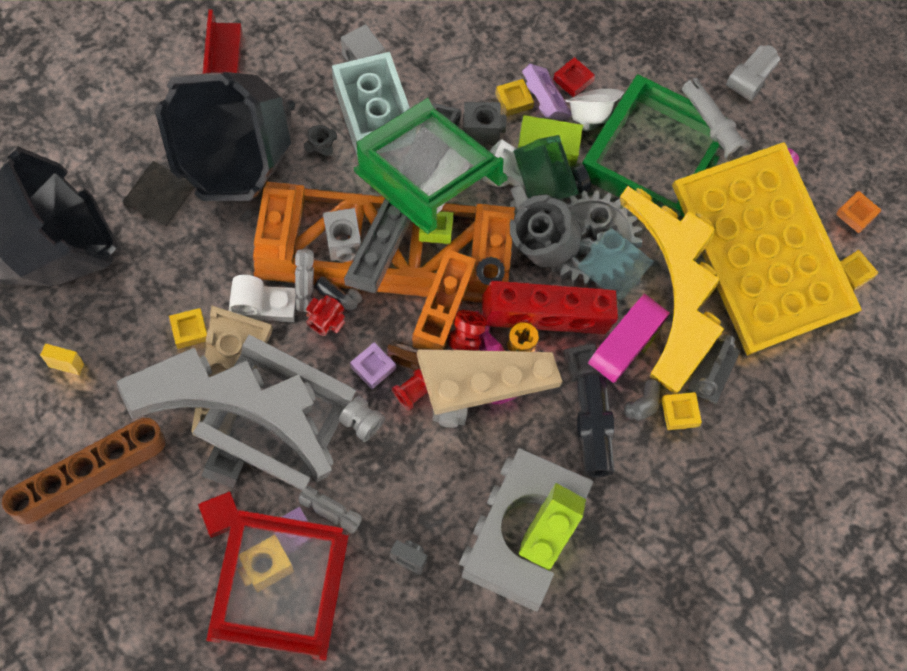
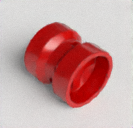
[448,310,487,351]

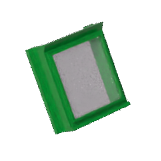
[354,97,508,235]

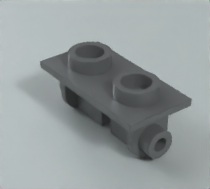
[687,335,741,404]

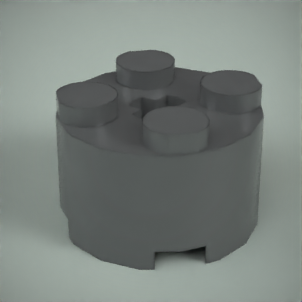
[510,195,581,267]

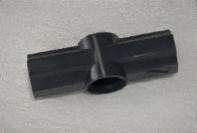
[577,375,615,478]

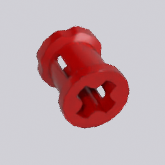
[392,368,428,411]

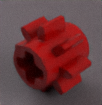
[305,296,345,336]

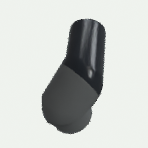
[314,276,362,311]

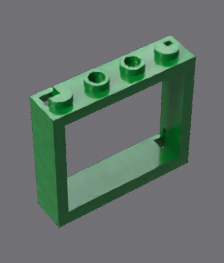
[582,74,727,220]

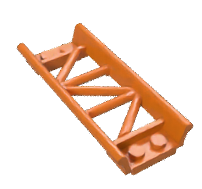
[253,181,515,303]

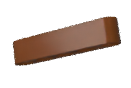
[2,418,166,524]

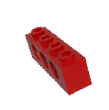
[482,280,618,334]

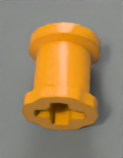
[507,323,539,352]

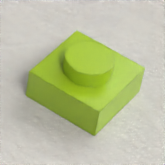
[419,211,454,244]

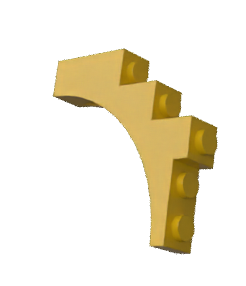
[620,186,724,394]

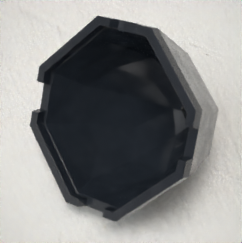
[155,72,295,201]
[0,146,118,286]

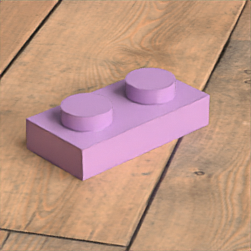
[522,64,572,122]

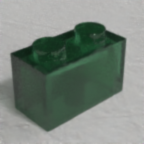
[513,135,579,201]

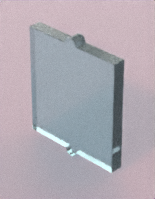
[577,227,654,302]

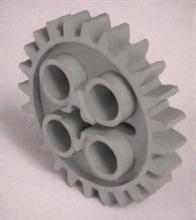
[545,190,643,288]

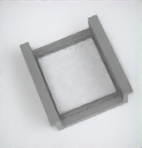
[193,335,356,491]

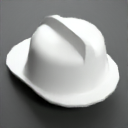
[565,89,624,131]

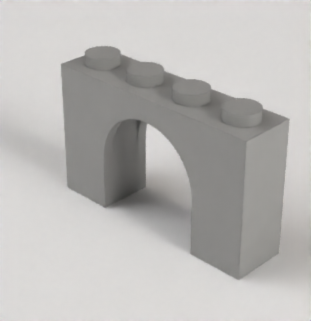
[459,448,593,612]

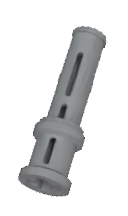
[682,78,751,161]

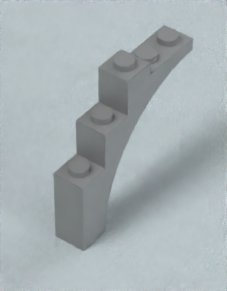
[117,348,333,482]

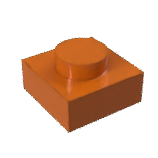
[836,191,882,234]

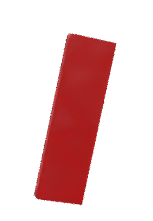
[202,9,242,74]

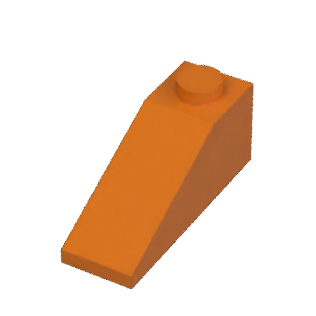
[412,249,477,350]

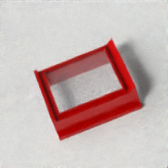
[206,510,349,661]

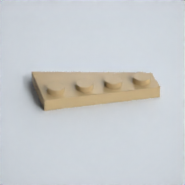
[191,305,273,436]
[417,349,563,415]

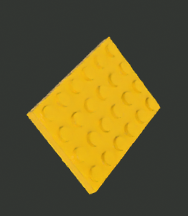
[672,142,862,356]

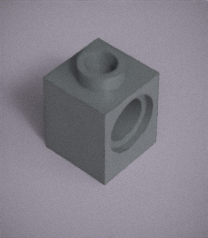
[463,102,506,144]

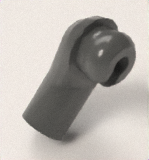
[624,380,661,421]

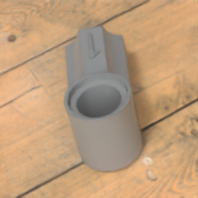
[726,45,781,101]

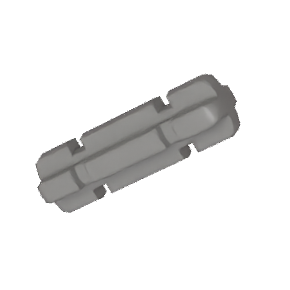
[295,249,314,312]
[298,486,361,533]

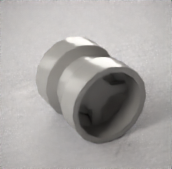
[339,396,385,442]

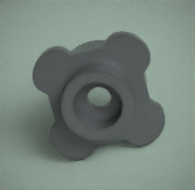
[304,125,337,156]

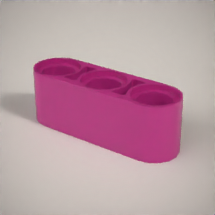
[588,293,670,383]

